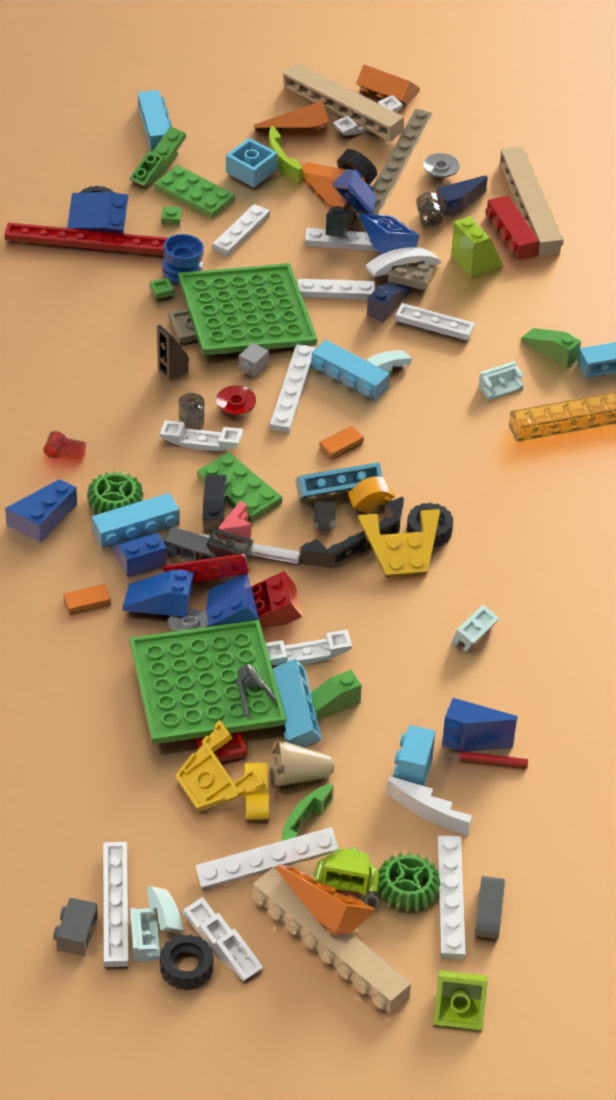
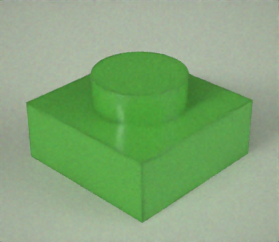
[161,206,181,225]
[149,278,174,300]

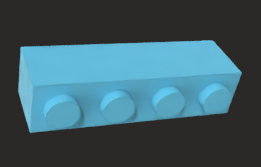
[138,90,171,150]
[311,340,390,400]
[578,342,616,378]
[295,462,383,499]
[92,493,180,548]
[273,658,322,748]

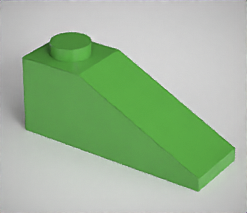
[521,328,581,368]
[311,670,362,719]

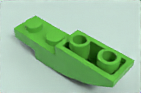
[129,126,187,187]

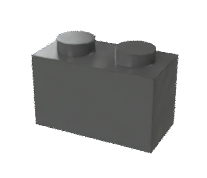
[53,898,98,956]

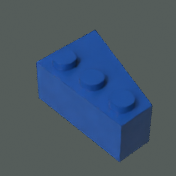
[5,479,77,543]

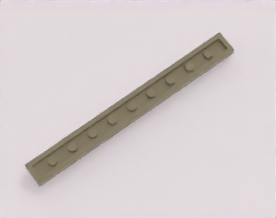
[357,109,432,222]

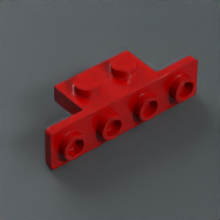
[163,554,250,583]

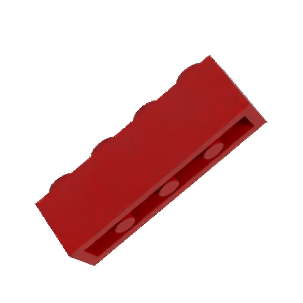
[485,195,539,260]

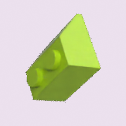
[433,970,488,1030]

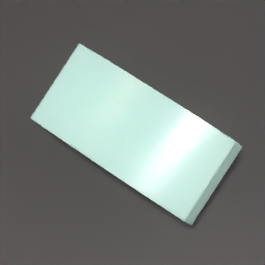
[366,350,412,372]
[147,886,183,933]

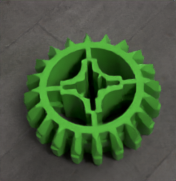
[87,470,143,514]
[378,851,441,912]

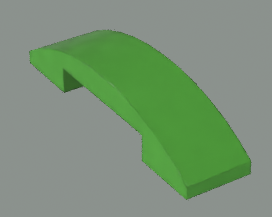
[281,784,334,841]

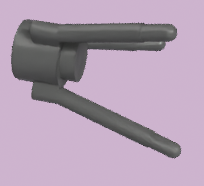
[236,664,276,718]

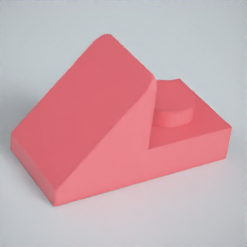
[219,501,251,540]

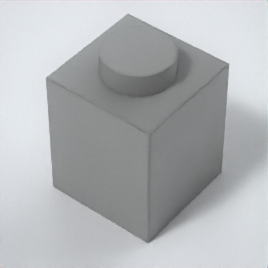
[239,343,269,378]

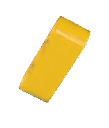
[244,763,269,820]

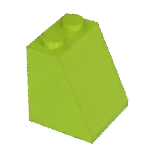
[451,216,503,278]

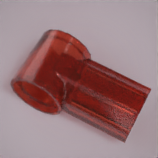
[43,431,87,459]

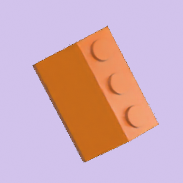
[356,64,420,105]

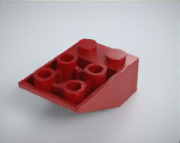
[251,571,302,628]

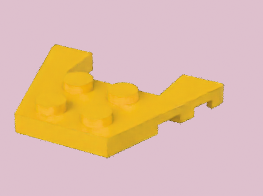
[357,509,440,577]
[175,720,266,812]

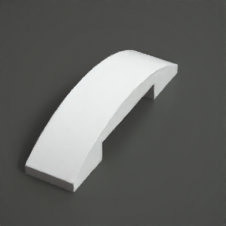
[333,95,403,135]
[366,247,441,277]
[160,420,243,451]
[265,629,352,666]

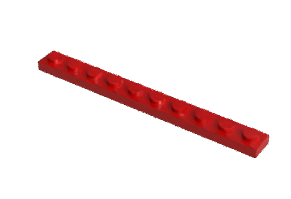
[4,222,168,256]

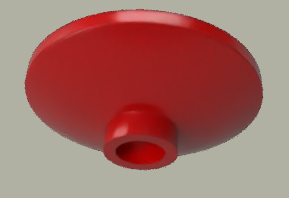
[216,385,256,415]

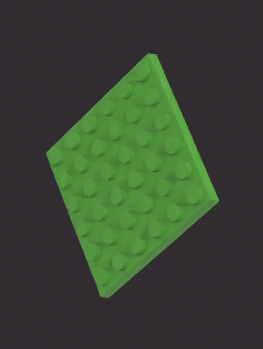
[178,263,318,355]
[129,620,286,745]

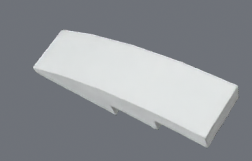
[387,776,472,836]
[182,897,263,982]

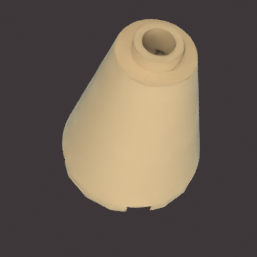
[270,741,335,787]

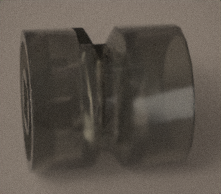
[416,192,444,227]
[178,393,205,430]

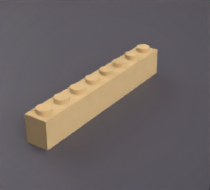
[283,63,404,142]
[500,147,564,257]
[253,867,411,1015]

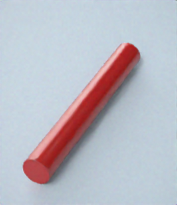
[460,751,528,768]

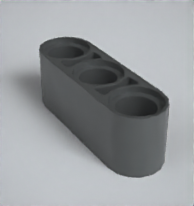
[162,527,225,562]
[475,876,505,939]

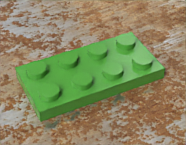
[154,165,235,218]
[197,452,282,522]

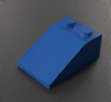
[67,192,128,233]
[360,213,420,255]
[122,570,193,617]
[206,574,259,626]
[442,698,518,752]

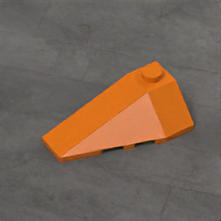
[254,101,329,131]
[302,162,365,209]
[276,865,375,936]

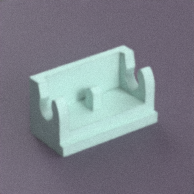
[478,361,524,400]
[451,605,499,651]
[130,908,160,962]

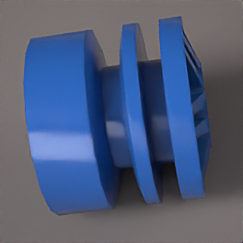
[162,234,204,284]

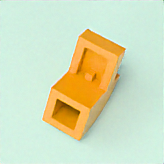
[348,477,397,514]

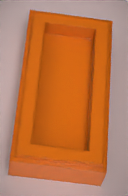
[319,426,364,459]
[63,584,111,614]

